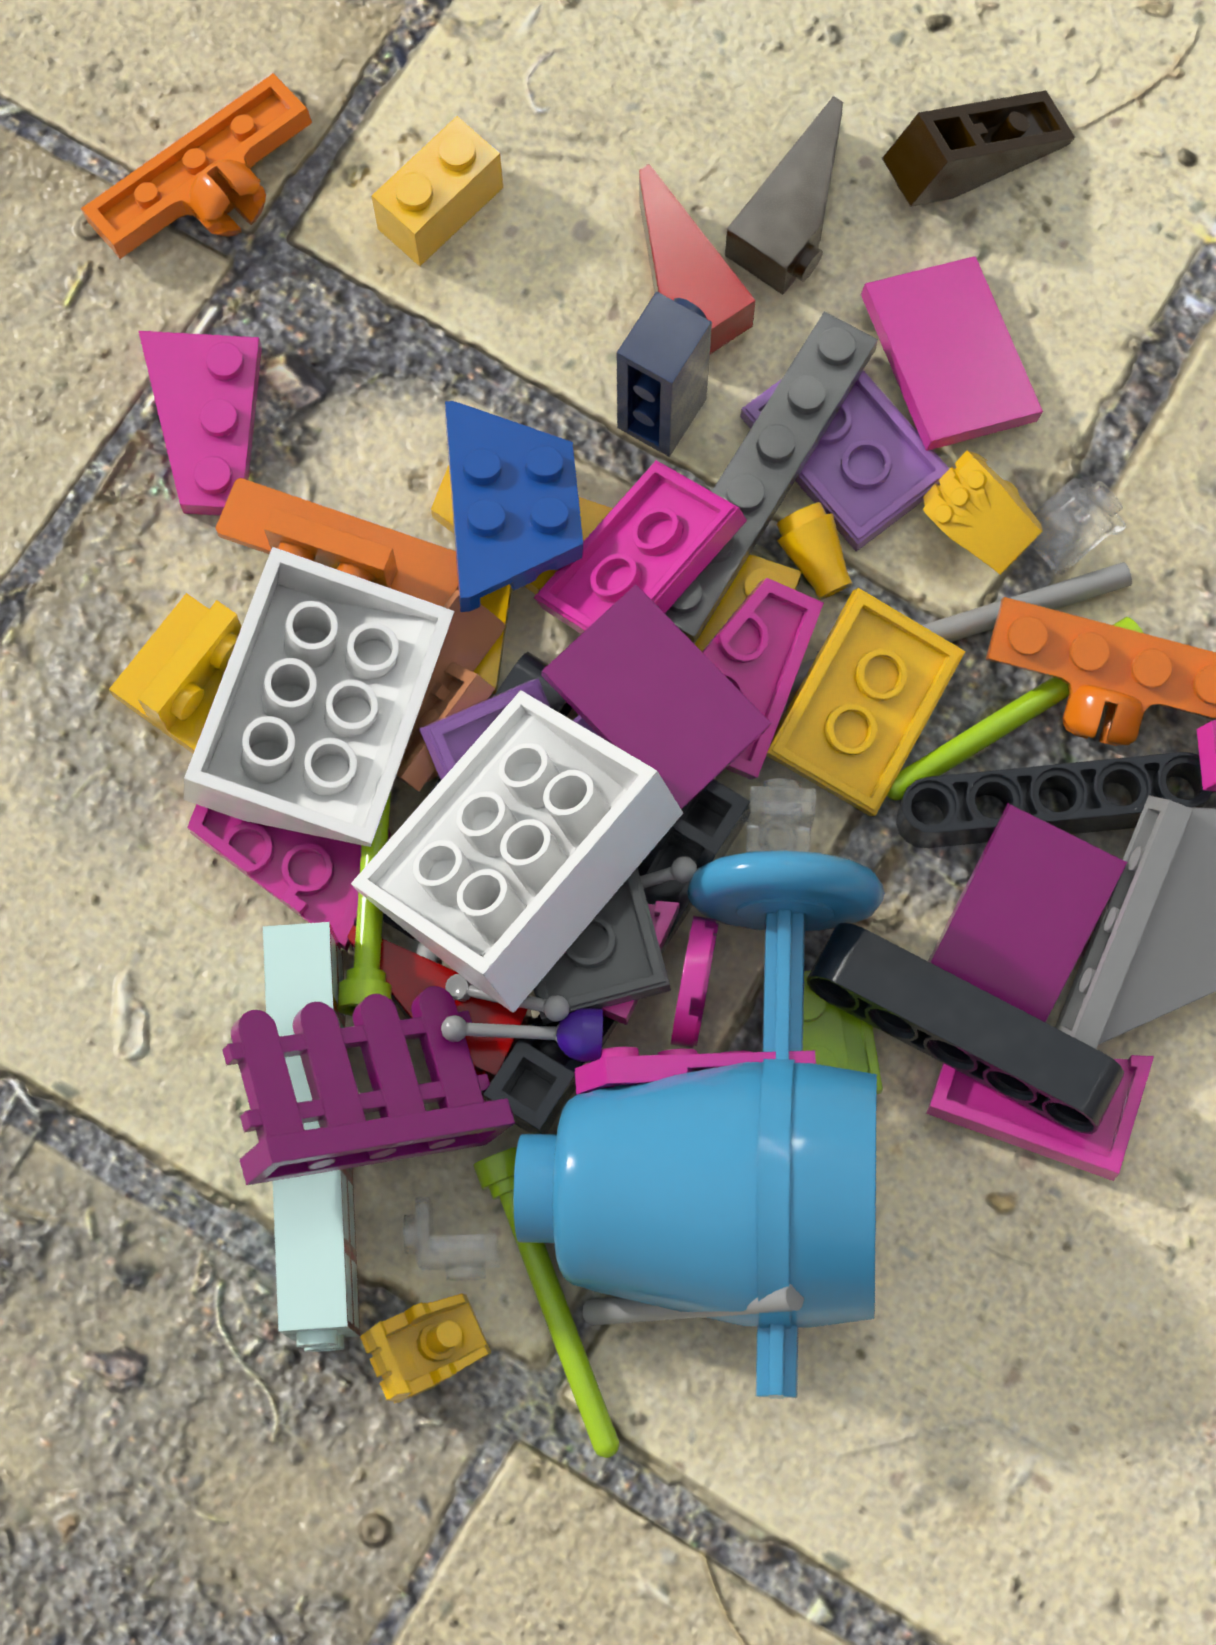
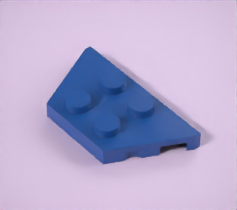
[445,401,583,612]

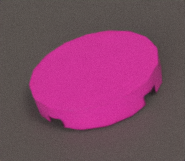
[671,916,719,1049]

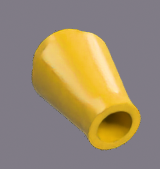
[776,502,853,600]

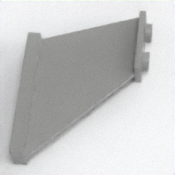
[1055,795,1216,1049]

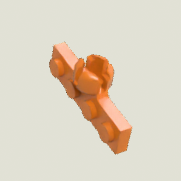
[81,73,312,259]
[986,597,1216,746]

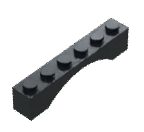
[483,779,750,1134]

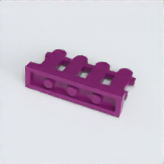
[222,986,515,1186]

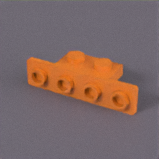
[216,478,458,607]

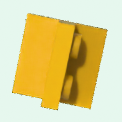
[109,593,242,754]

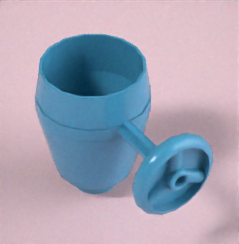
[514,850,885,1399]

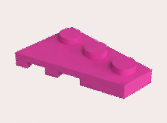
[138,331,262,516]
[702,578,824,780]
[187,804,391,952]

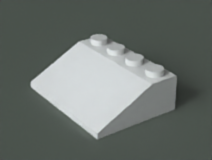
[184,547,454,847]
[351,690,683,1013]

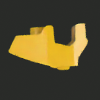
[923,450,1043,575]
[360,1293,492,1404]

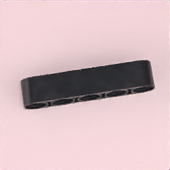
[896,752,1213,848]
[806,923,1124,1134]

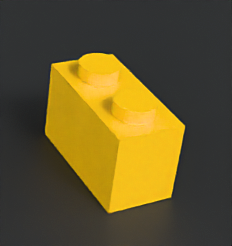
[371,116,503,266]

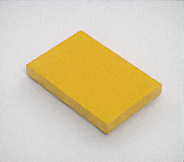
[766,588,966,816]

